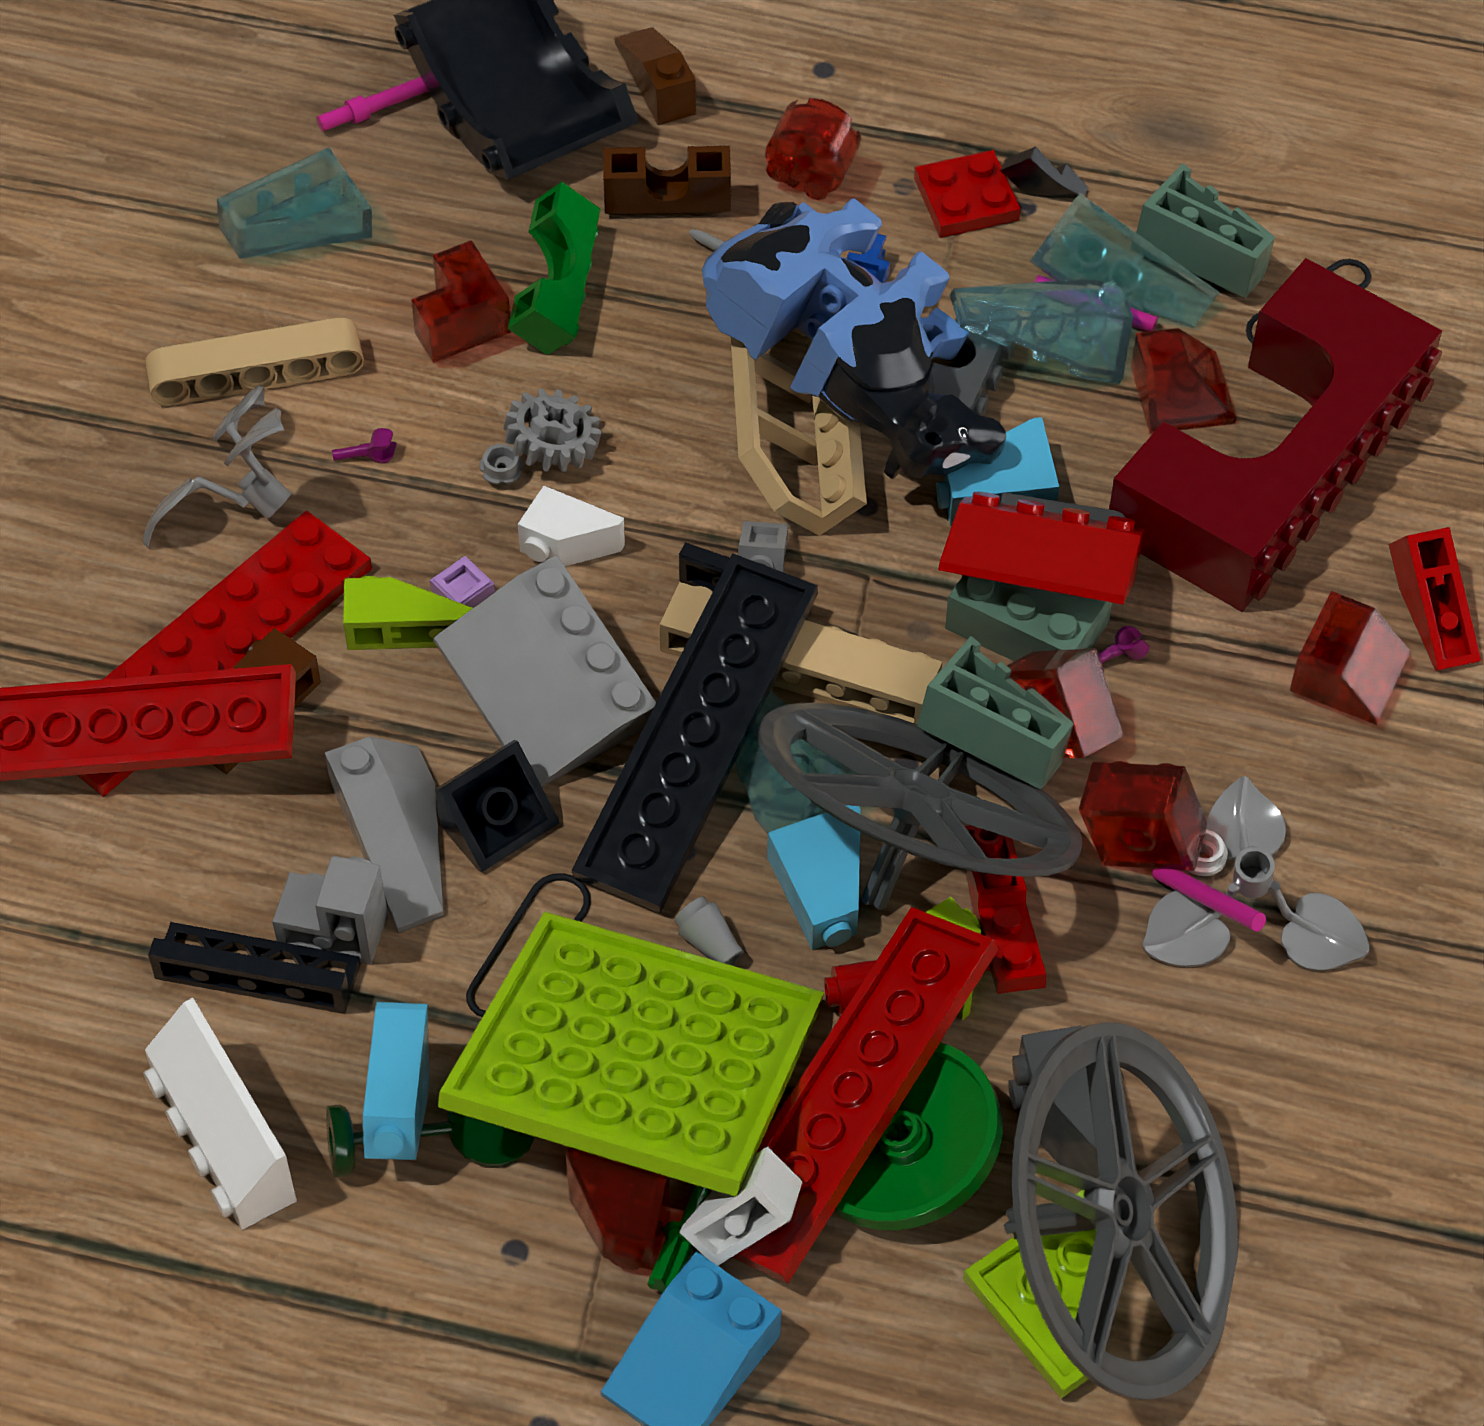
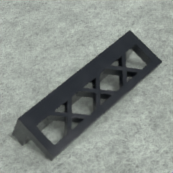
[148,922,361,1014]

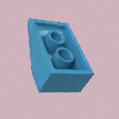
[601,1251,782,1426]

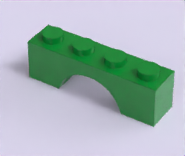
[508,182,600,355]

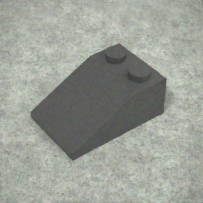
[1008,1025,1099,1179]

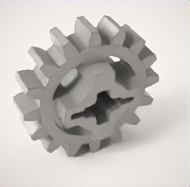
[503,389,602,472]

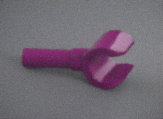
[332,428,397,464]
[1083,626,1149,671]

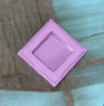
[430,556,495,608]

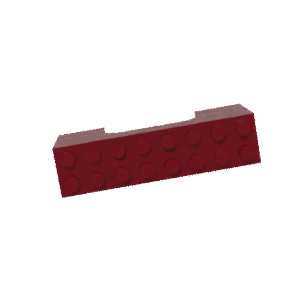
[1109,258,1443,612]

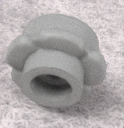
[479,444,524,485]

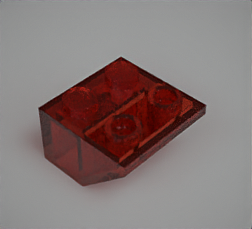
[1289,591,1411,725]

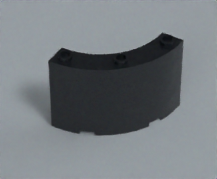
[394,0,639,180]

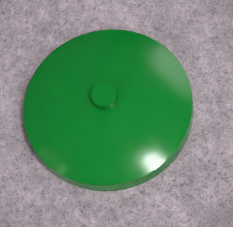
[834,1042,1003,1230]

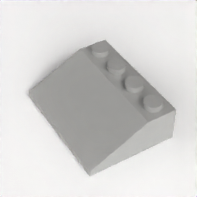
[433,555,656,787]

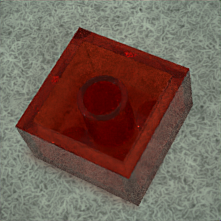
[1079,761,1208,871]

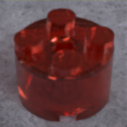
[765,98,861,200]

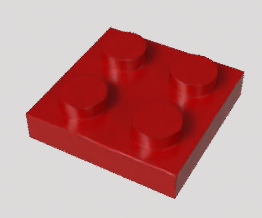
[914,150,1021,238]

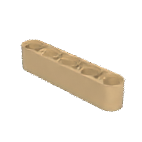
[145,317,364,406]

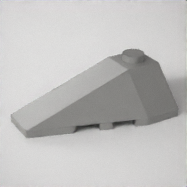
[325,736,444,933]

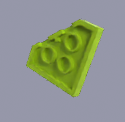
[963,1190,1106,1399]

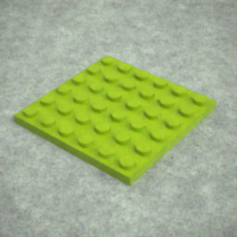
[438,911,824,1197]

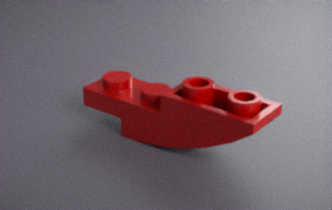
[964,825,1047,994]

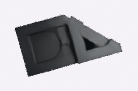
[1000,146,1088,198]

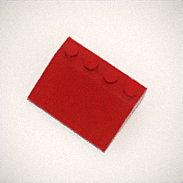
[938,492,1145,605]

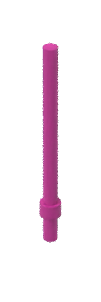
[316,77,428,132]

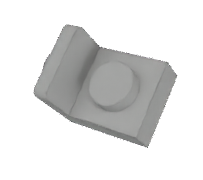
[738,521,789,572]

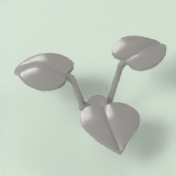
[143,384,292,548]
[1142,776,1370,972]

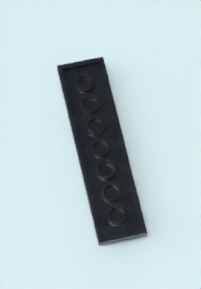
[571,553,818,913]

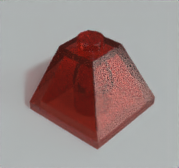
[1131,328,1236,434]
[566,1147,670,1271]

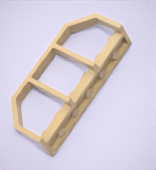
[731,328,867,536]

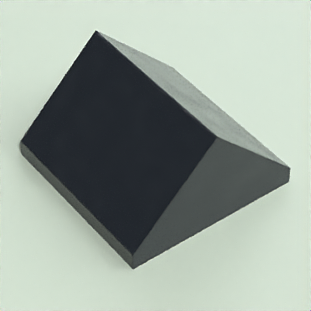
[435,740,560,872]

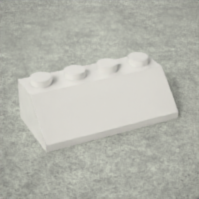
[143,998,297,1230]

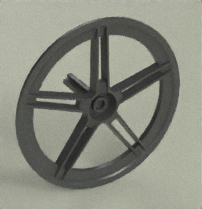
[758,703,1083,910]
[1004,1022,1238,1400]

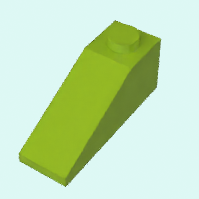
[343,576,473,650]

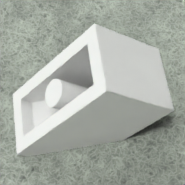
[518,486,625,566]
[680,1146,803,1266]

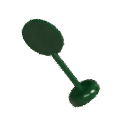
[326,1105,536,1178]

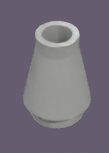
[674,896,744,965]

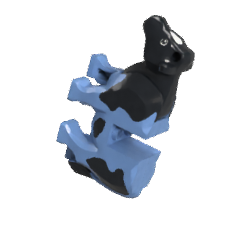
[702,198,1006,479]

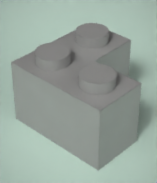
[272,856,388,965]

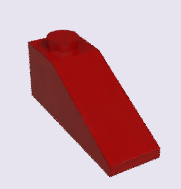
[1389,527,1481,671]

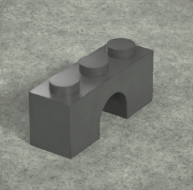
[932,301,1017,416]

